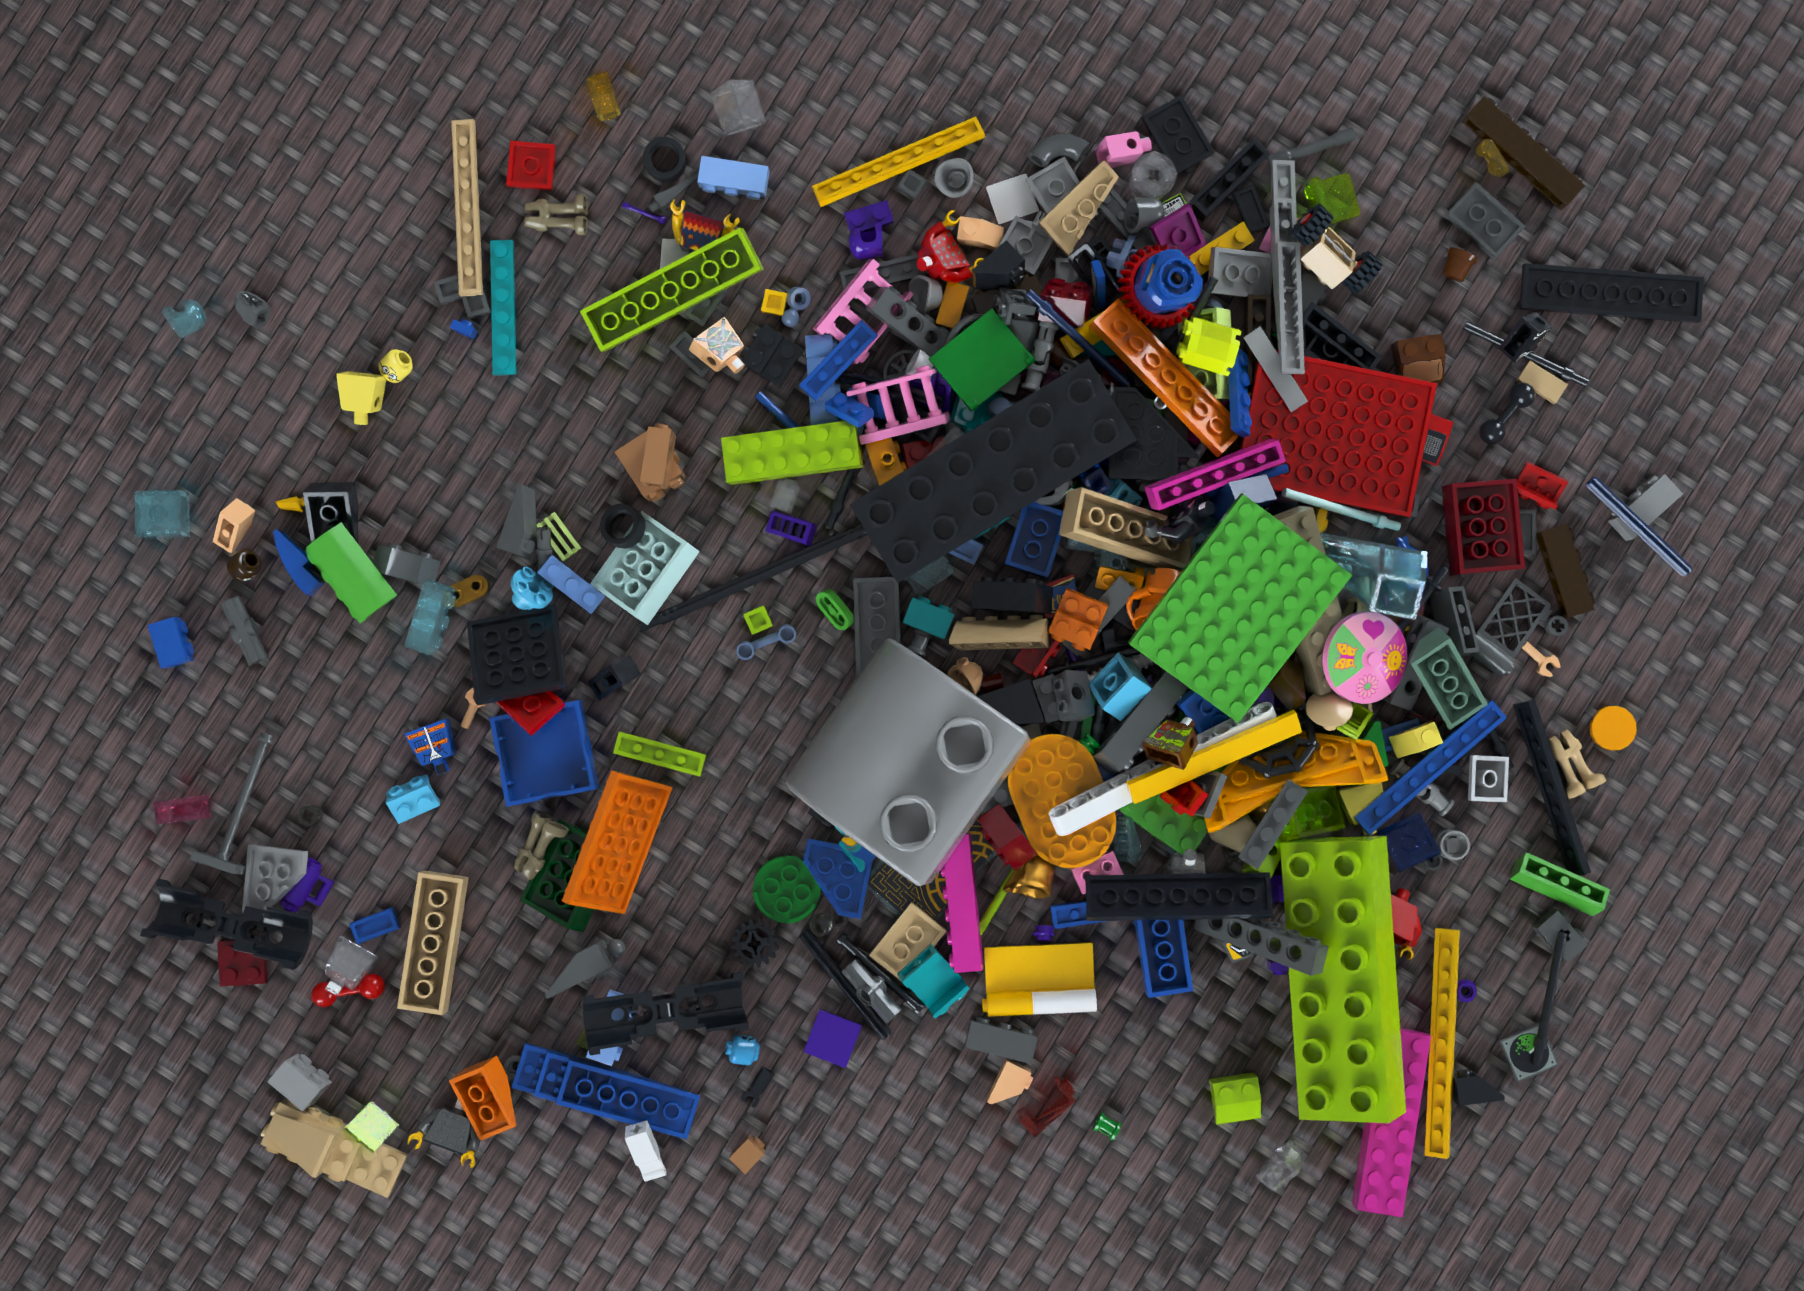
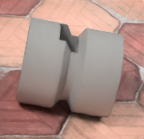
[1433,829,1470,860]

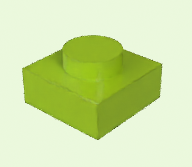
[743,605,773,635]

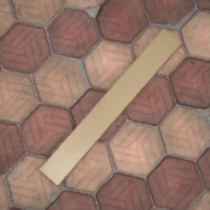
[451,119,483,297]

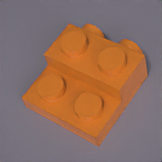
[1048,588,1109,651]

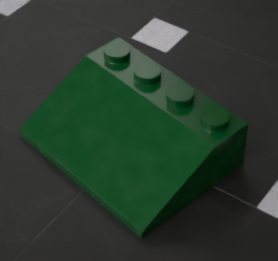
[520,819,594,932]

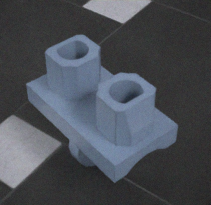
[1106,235,1139,278]

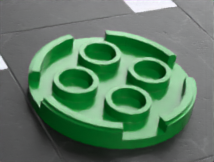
[753,855,821,923]

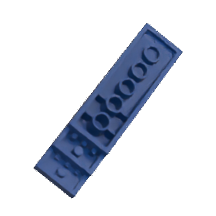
[511,1042,700,1139]

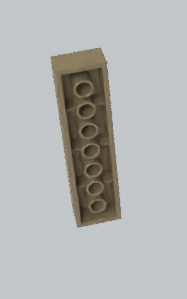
[1274,506,1343,696]

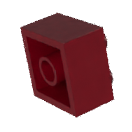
[1038,278,1093,327]
[977,804,1037,871]

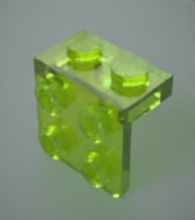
[1305,173,1360,225]

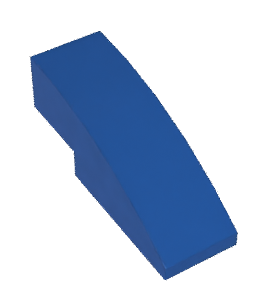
[273,529,325,596]

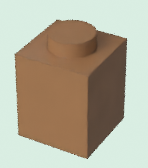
[729,1134,765,1174]

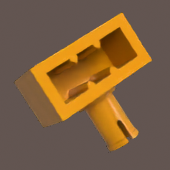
[865,437,907,486]

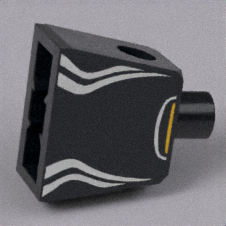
[1498,313,1552,363]

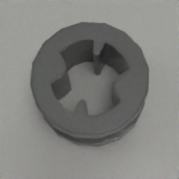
[1545,616,1568,636]

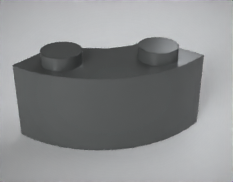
[373,543,441,587]

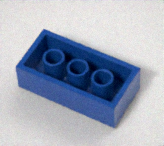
[1134,920,1193,998]

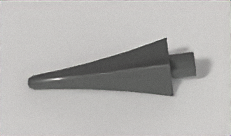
[648,173,699,213]

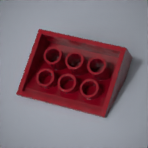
[1442,478,1525,576]

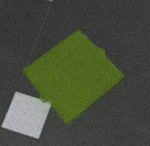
[344,1101,399,1153]

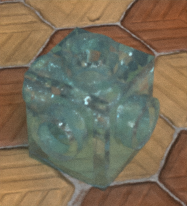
[1093,549,1130,571]

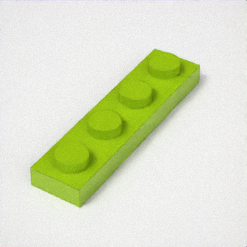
[613,731,707,777]

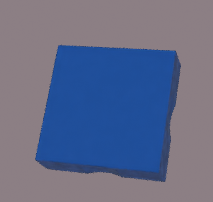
[489,700,599,807]

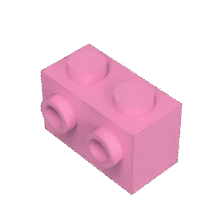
[1070,850,1124,894]

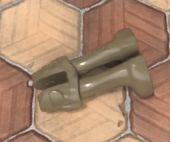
[524,193,588,236]
[514,810,569,880]

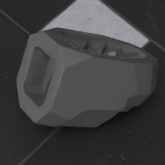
[234,291,271,329]

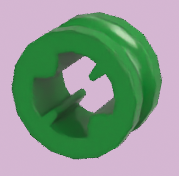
[1078,733,1101,755]

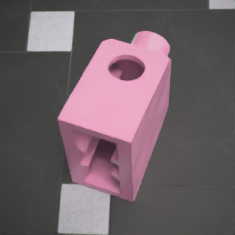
[1095,131,1152,168]

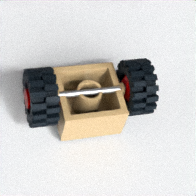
[1291,203,1383,294]

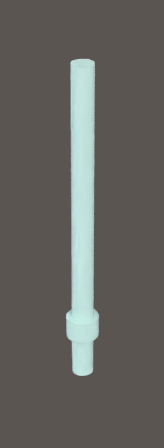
[1282,488,1401,531]

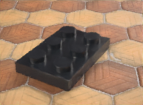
[1142,95,1215,177]

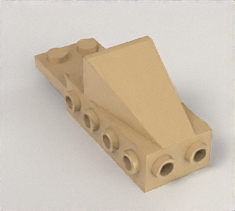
[261,1098,408,1198]

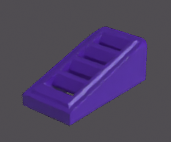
[765,510,817,546]

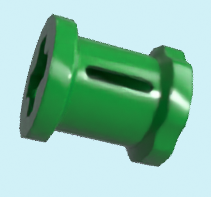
[1092,1112,1122,1141]

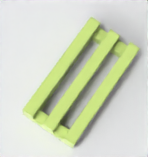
[537,512,582,562]

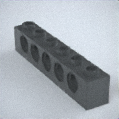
[1194,918,1328,976]

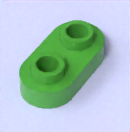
[816,589,854,630]

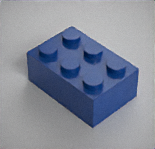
[1004,502,1063,579]

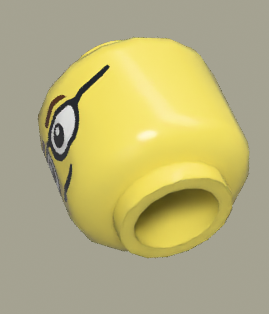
[378,349,413,383]

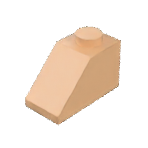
[957,216,1004,250]
[213,498,255,554]
[986,1058,1033,1104]

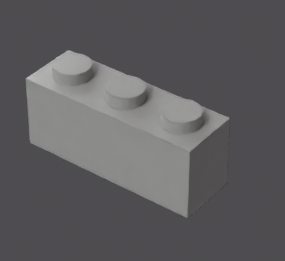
[1608,474,1683,541]

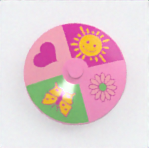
[1322,611,1407,704]

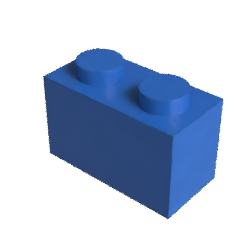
[147,617,194,669]

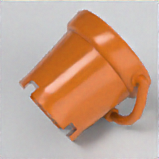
[1126,568,1181,630]

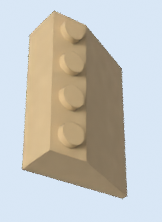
[949,615,1049,650]

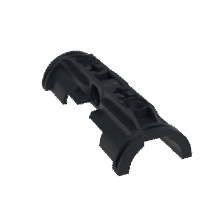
[140,878,313,970]
[582,972,749,1056]

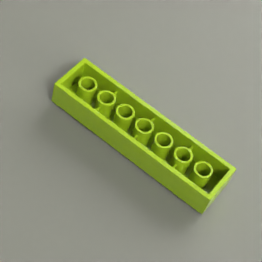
[580,228,764,352]

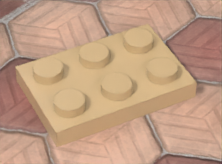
[869,901,947,980]

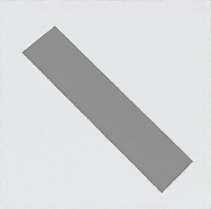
[1243,327,1308,412]

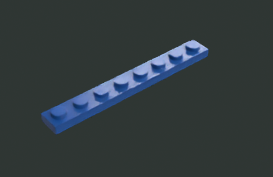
[1353,700,1507,835]

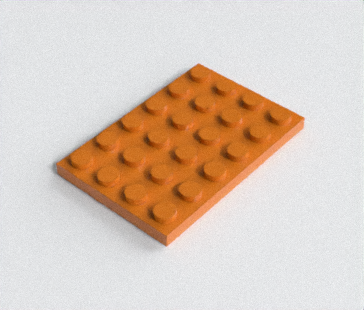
[562,770,673,914]

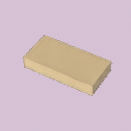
[1516,361,1568,404]

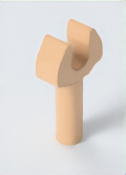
[1522,641,1561,677]
[460,688,488,729]

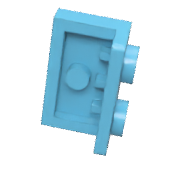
[386,774,440,824]

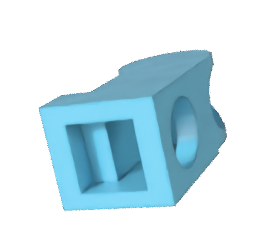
[1099,478,1144,506]

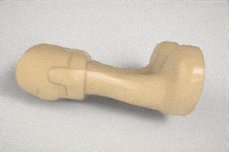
[1548,729,1606,799]

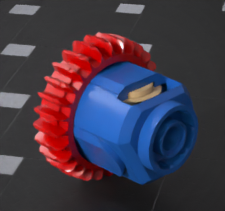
[1117,244,1203,329]

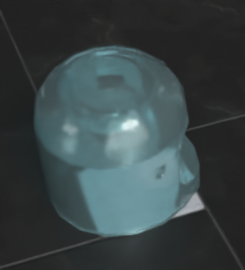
[162,299,207,338]

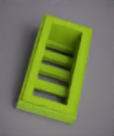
[1336,702,1374,741]

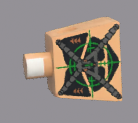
[689,317,745,374]

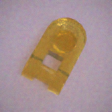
[1476,139,1509,178]

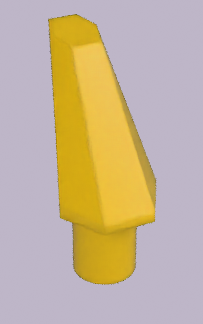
[275,496,305,512]

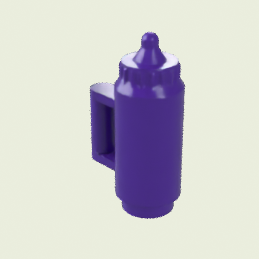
[280,857,334,913]

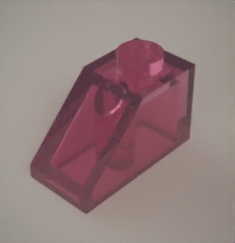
[153,795,211,824]

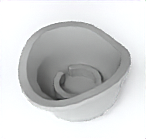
[935,158,974,198]
[909,275,943,315]

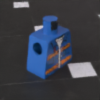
[404,719,456,775]

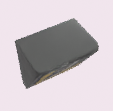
[1222,941,1254,963]

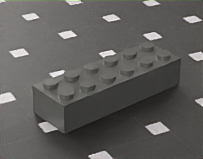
[1093,669,1190,775]

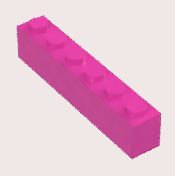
[1144,439,1286,510]
[941,833,984,973]

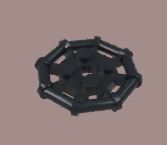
[1239,703,1320,779]

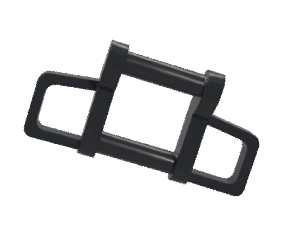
[1068,242,1124,319]

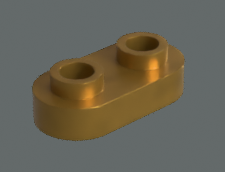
[445,575,489,607]

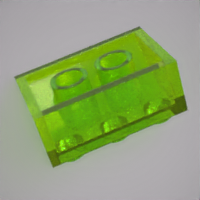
[1278,786,1346,843]

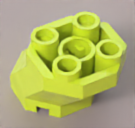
[1176,316,1241,376]

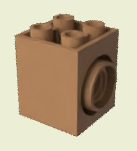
[615,430,687,502]

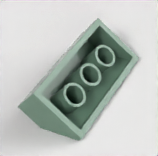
[1410,627,1488,730]

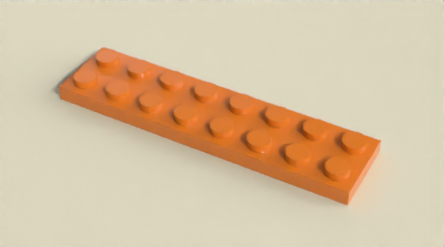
[1089,298,1239,458]

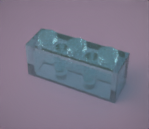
[404,580,456,655]

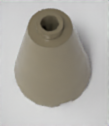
[1206,814,1257,853]

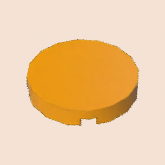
[1589,706,1637,751]

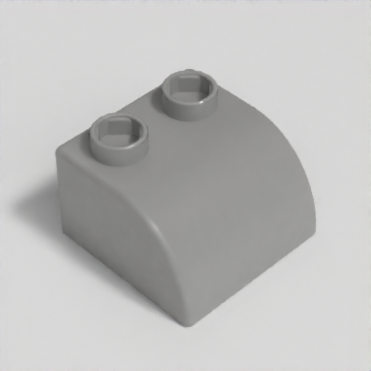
[785,638,1030,886]

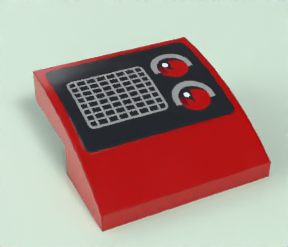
[1422,413,1454,466]

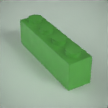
[1509,852,1610,916]

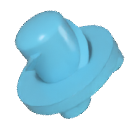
[511,567,553,610]

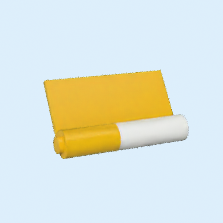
[982,942,1097,1017]

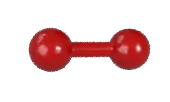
[311,973,385,1007]

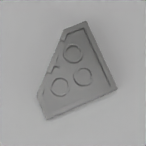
[242,845,308,913]

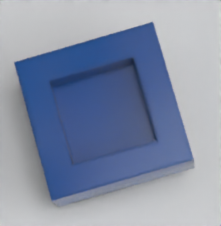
[450,318,478,340]

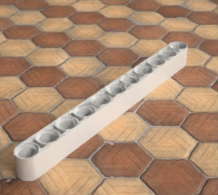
[1049,702,1277,836]

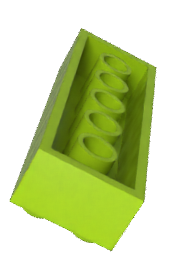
[721,421,864,485]

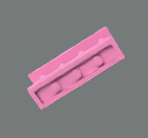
[812,259,914,364]
[846,365,951,445]

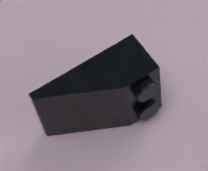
[303,482,358,543]

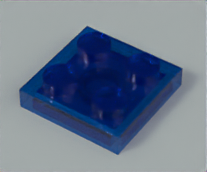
[1378,812,1441,873]

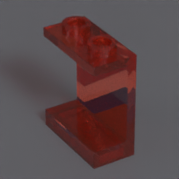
[1017,1076,1076,1137]

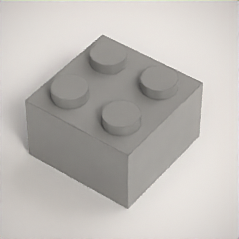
[268,1053,332,1111]

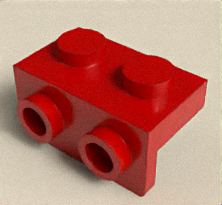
[1517,461,1568,510]
[1012,634,1061,678]
[1159,780,1208,817]

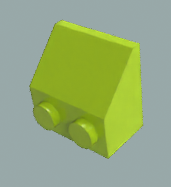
[1209,1072,1261,1125]

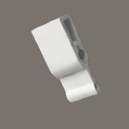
[625,1120,667,1181]

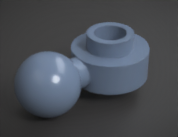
[781,286,811,327]

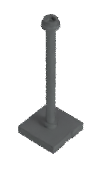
[190,732,274,875]

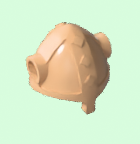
[947,657,983,695]

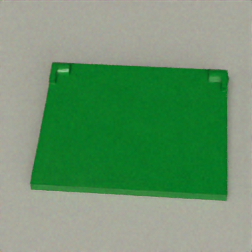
[928,309,1035,412]

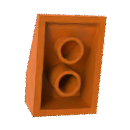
[449,1056,516,1141]

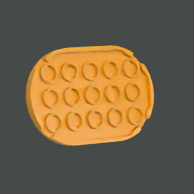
[1008,734,1116,868]

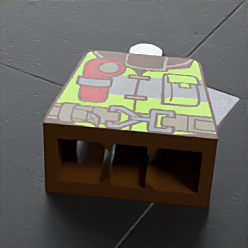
[1142,717,1198,770]

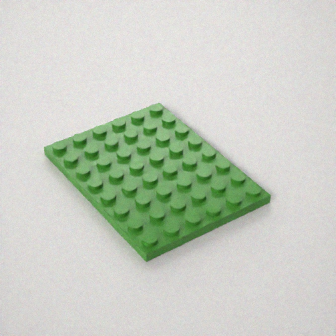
[1128,493,1352,723]

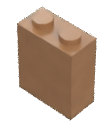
[640,424,676,489]

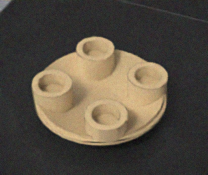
[1306,691,1353,731]

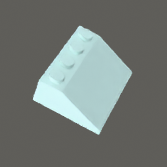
[590,511,700,625]

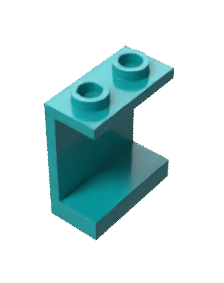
[897,944,970,1019]

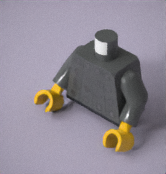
[407,1098,480,1168]

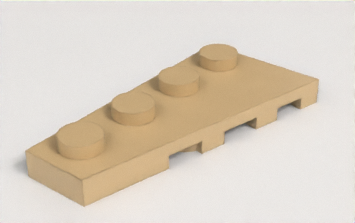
[1038,160,1119,256]

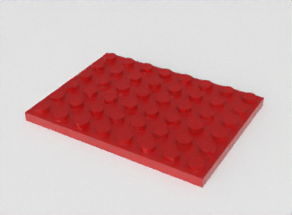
[1240,350,1437,517]

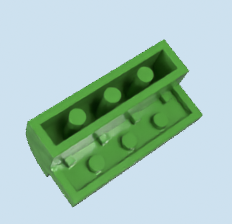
[304,523,397,624]

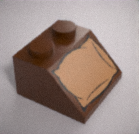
[1391,334,1446,383]

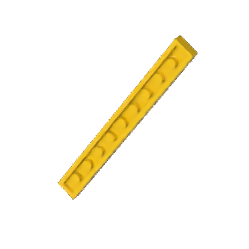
[1060,221,1255,358]
[1425,928,1460,1159]

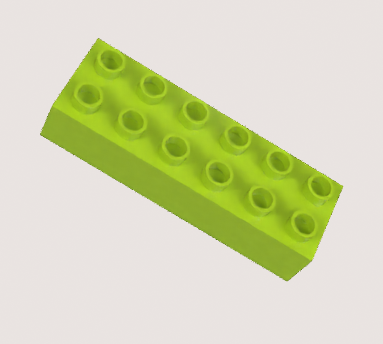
[1280,836,1406,1123]

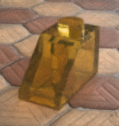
[586,71,621,121]

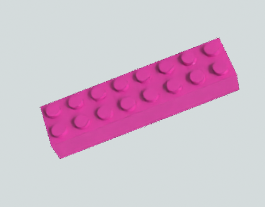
[1352,1028,1431,1217]

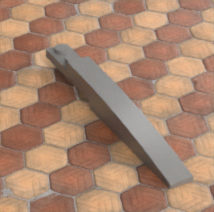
[1269,160,1305,374]

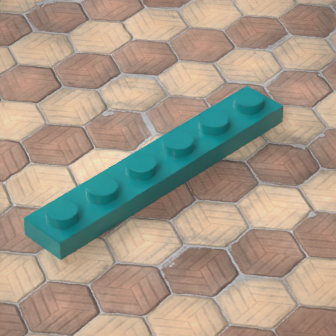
[490,240,517,376]

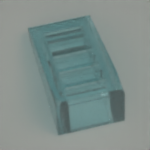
[1113,814,1143,863]

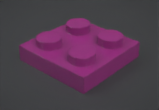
[1150,204,1207,257]

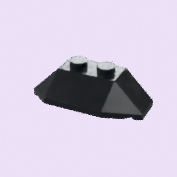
[1303,302,1382,370]

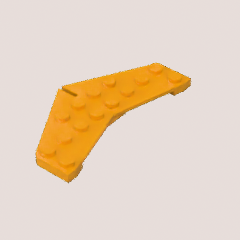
[1204,731,1388,833]

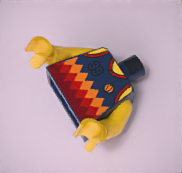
[670,199,740,254]

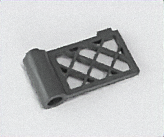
[1471,578,1552,677]

